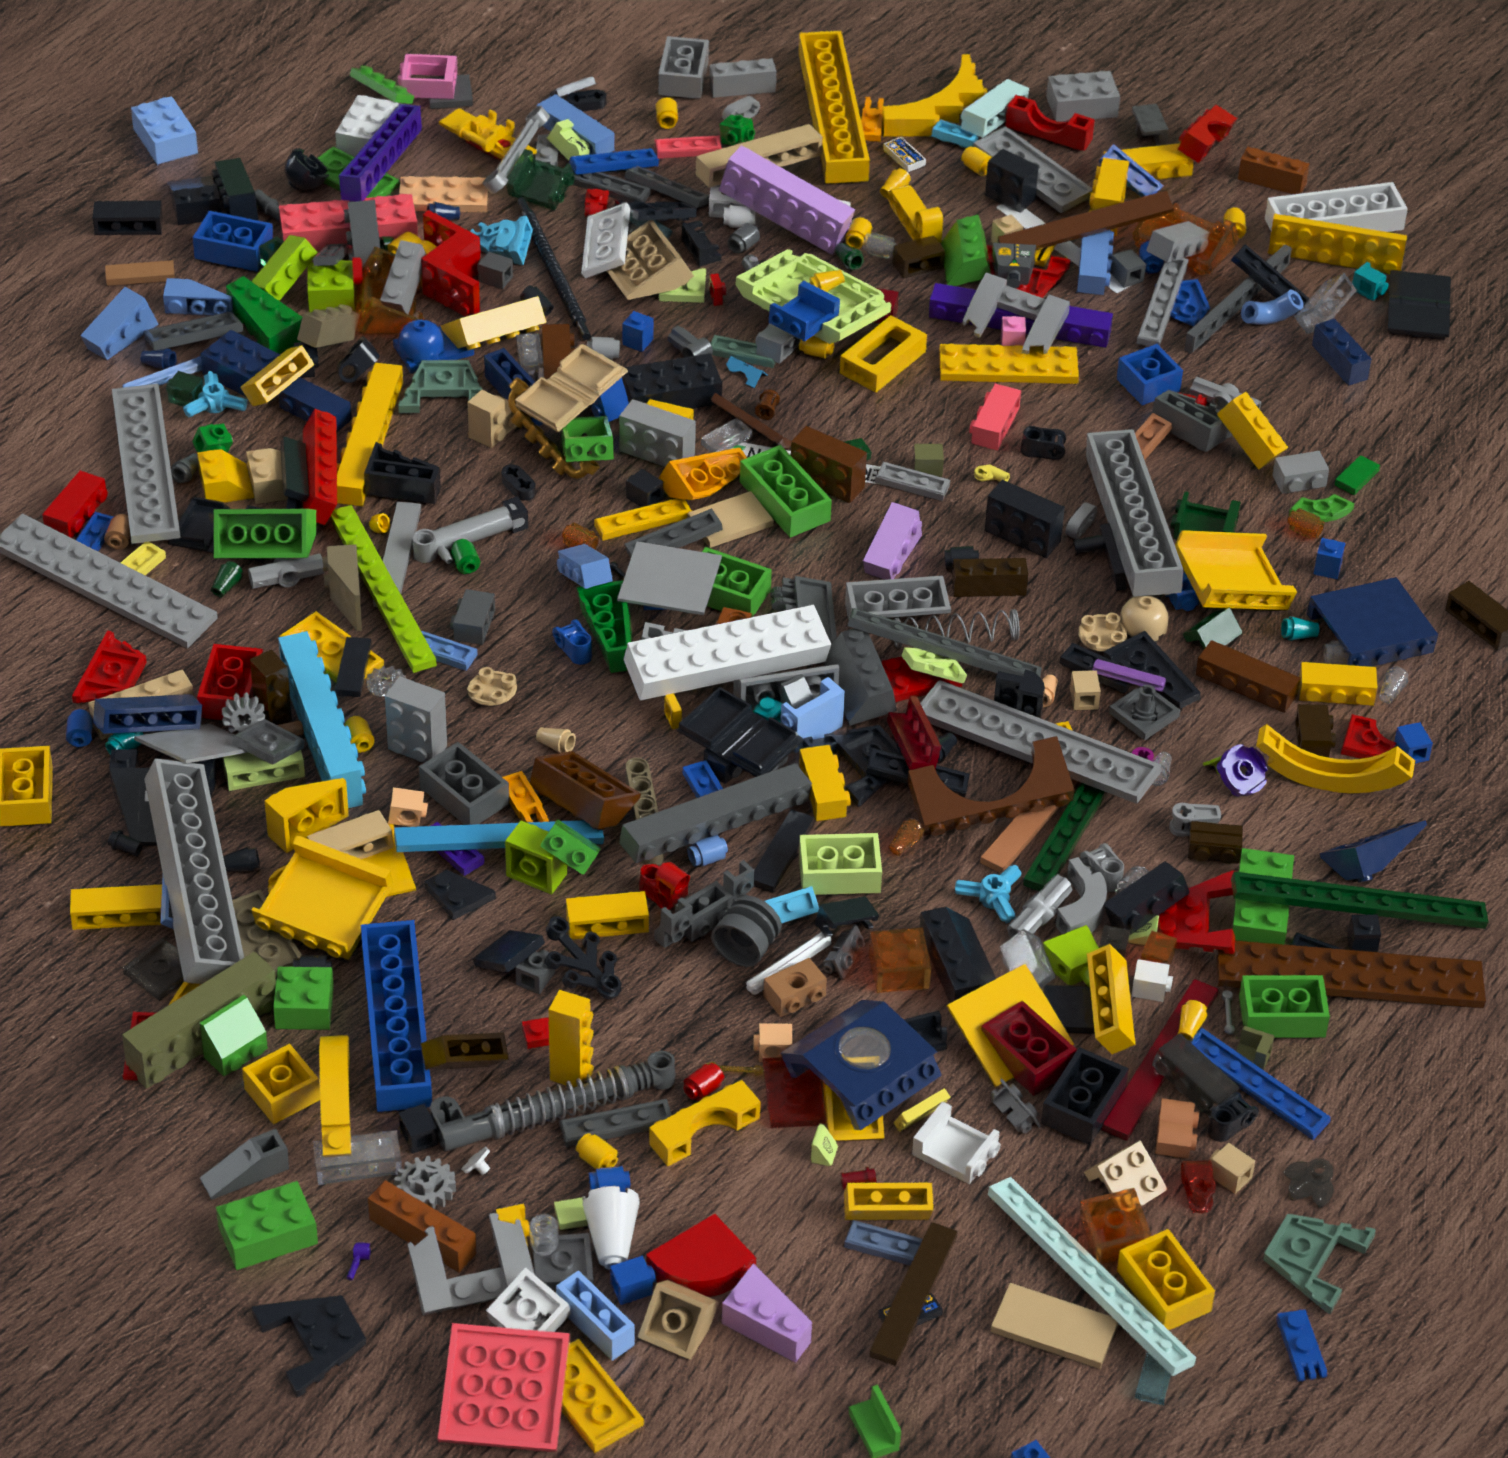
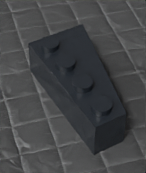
[212,158,258,220]

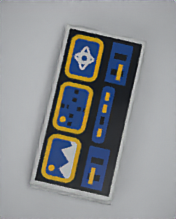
[883,137,926,172]

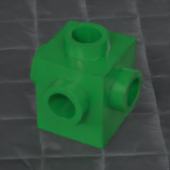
[719,115,755,146]
[192,424,233,453]

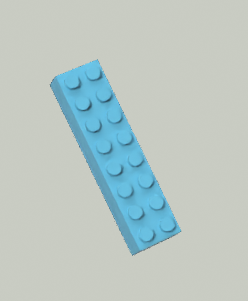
[278,631,366,808]

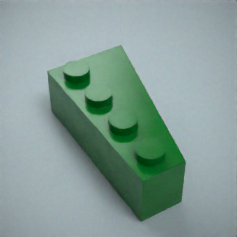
[226,276,303,354]
[576,580,633,673]

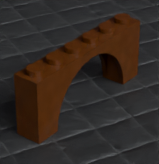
[908,736,1074,836]

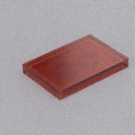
[762,1057,826,1128]

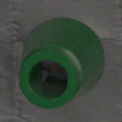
[834,243,864,270]
[210,561,243,598]

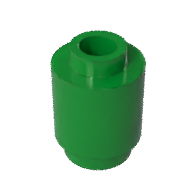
[451,539,481,574]

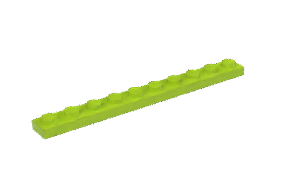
[330,505,437,673]

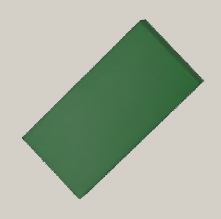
[1334,455,1380,495]

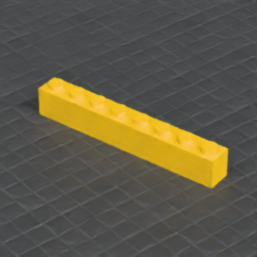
[337,362,403,506]

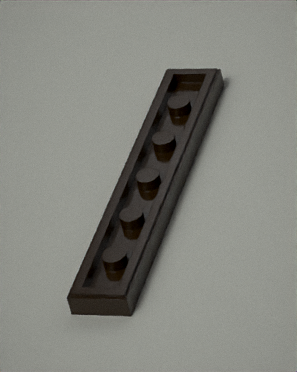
[869,1222,958,1366]

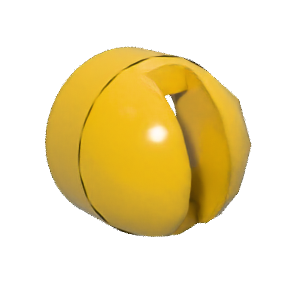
[369,513,390,533]

